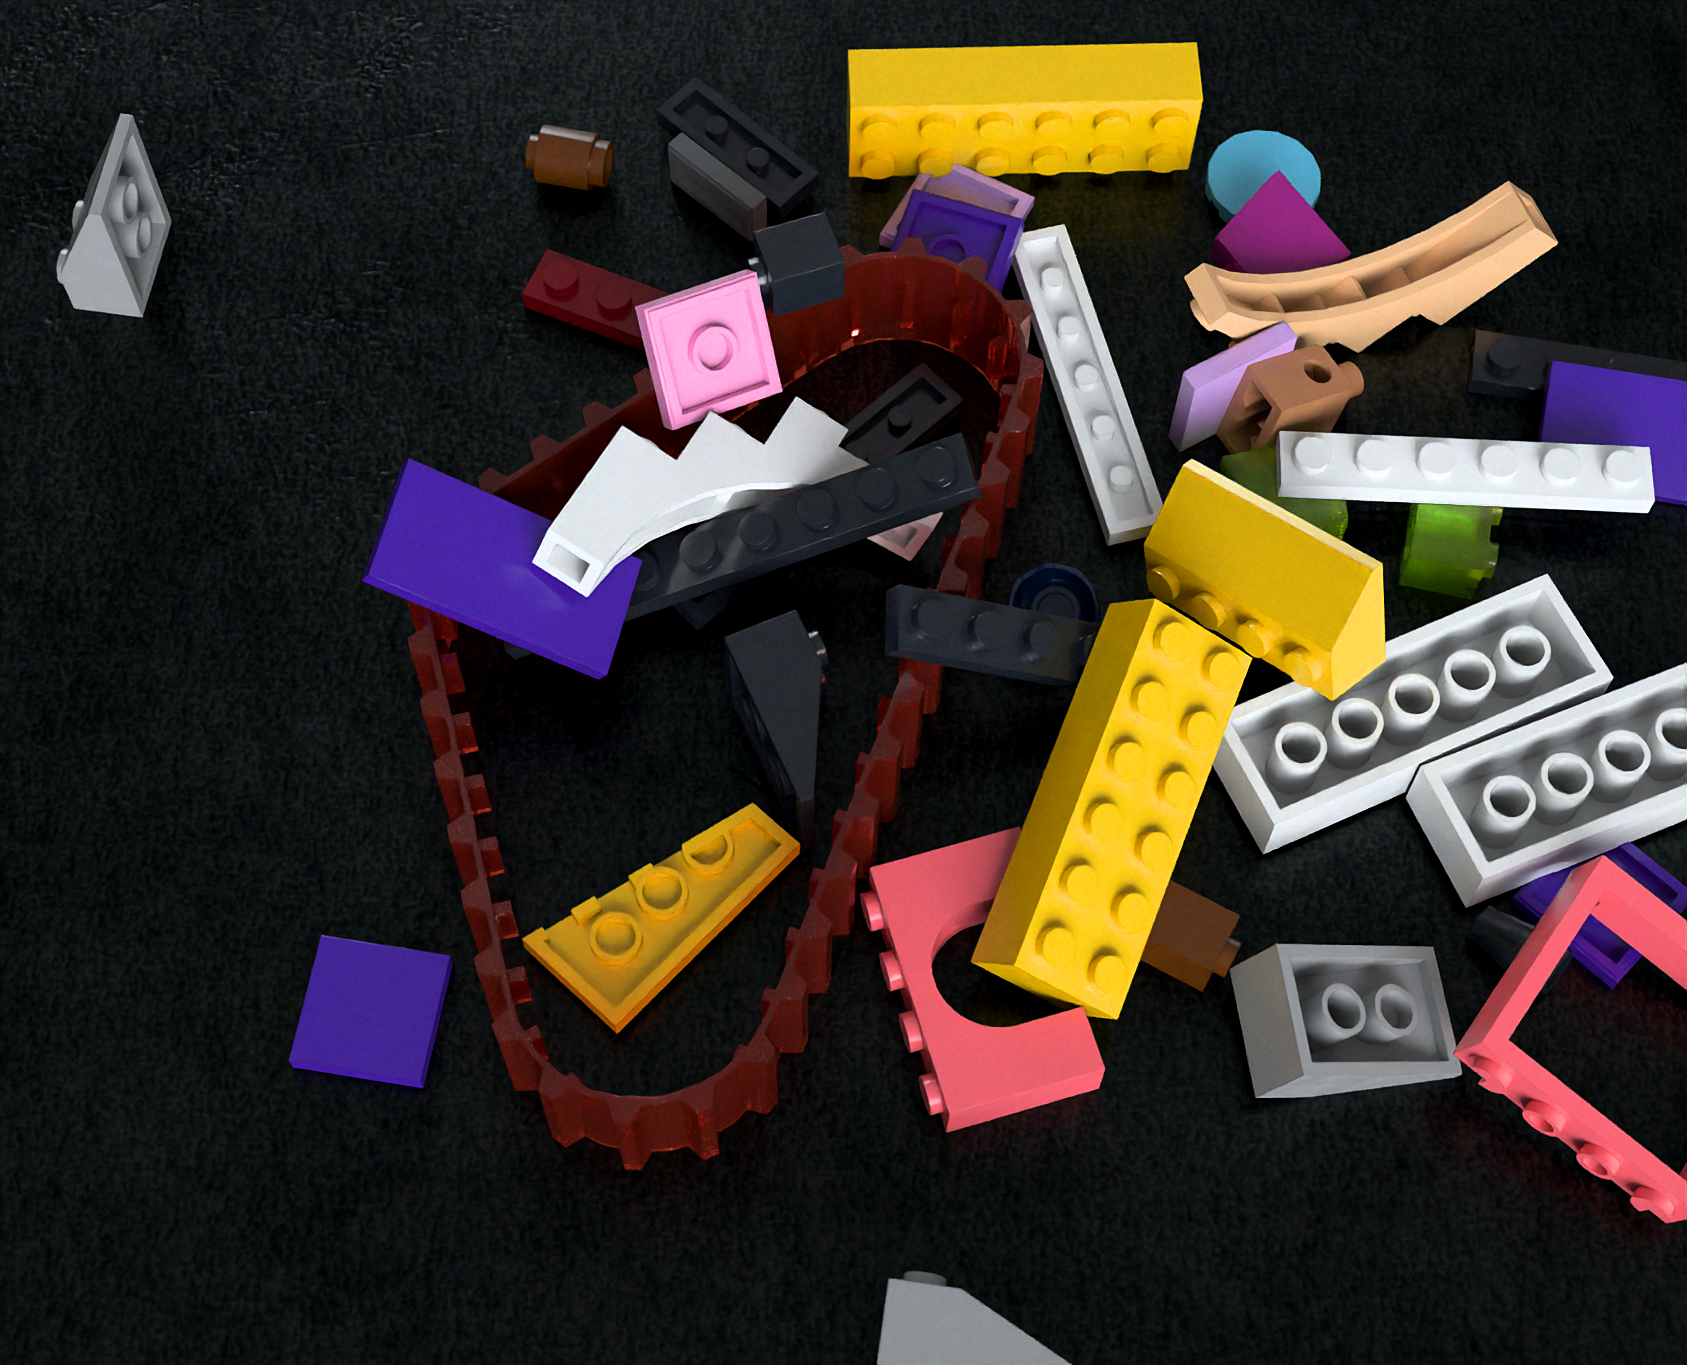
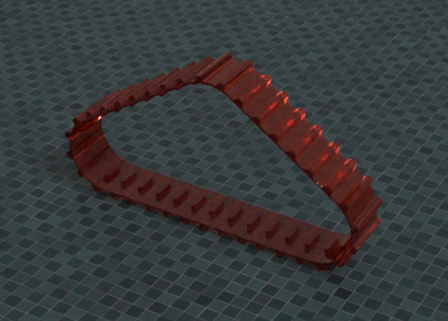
[406,237,1044,1170]

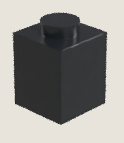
[746,212,845,317]

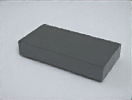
[668,132,767,243]

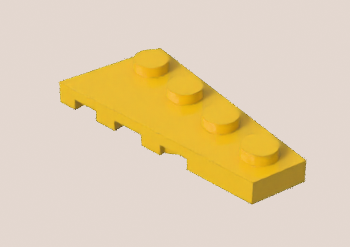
[522,803,800,1034]

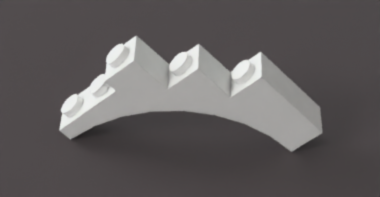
[532,396,943,597]

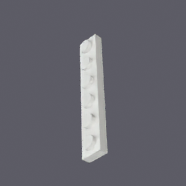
[1012,224,1163,546]
[1276,431,1655,513]

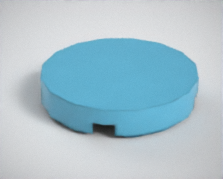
[1205,130,1321,224]

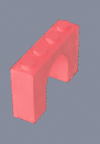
[860,826,1105,1133]

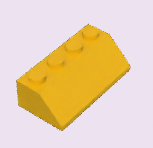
[1144,459,1386,701]

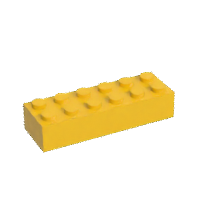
[847,43,1203,179]
[970,598,1252,1020]

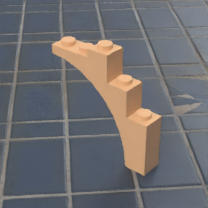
[1184,181,1558,353]

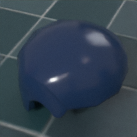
[1006,562,1101,624]

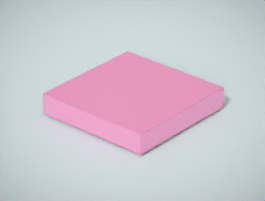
[635,269,782,430]

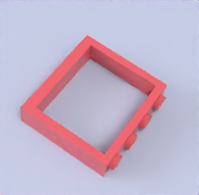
[1452,855,1687,1223]

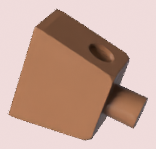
[1216,344,1364,478]

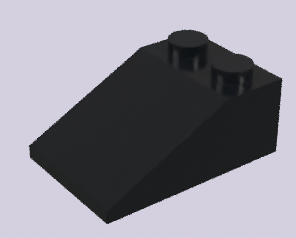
[724,610,828,852]

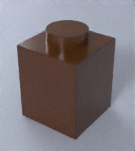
[1140,880,1242,992]

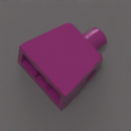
[1210,170,1351,275]

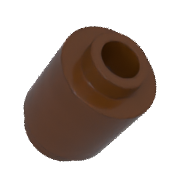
[526,125,614,191]

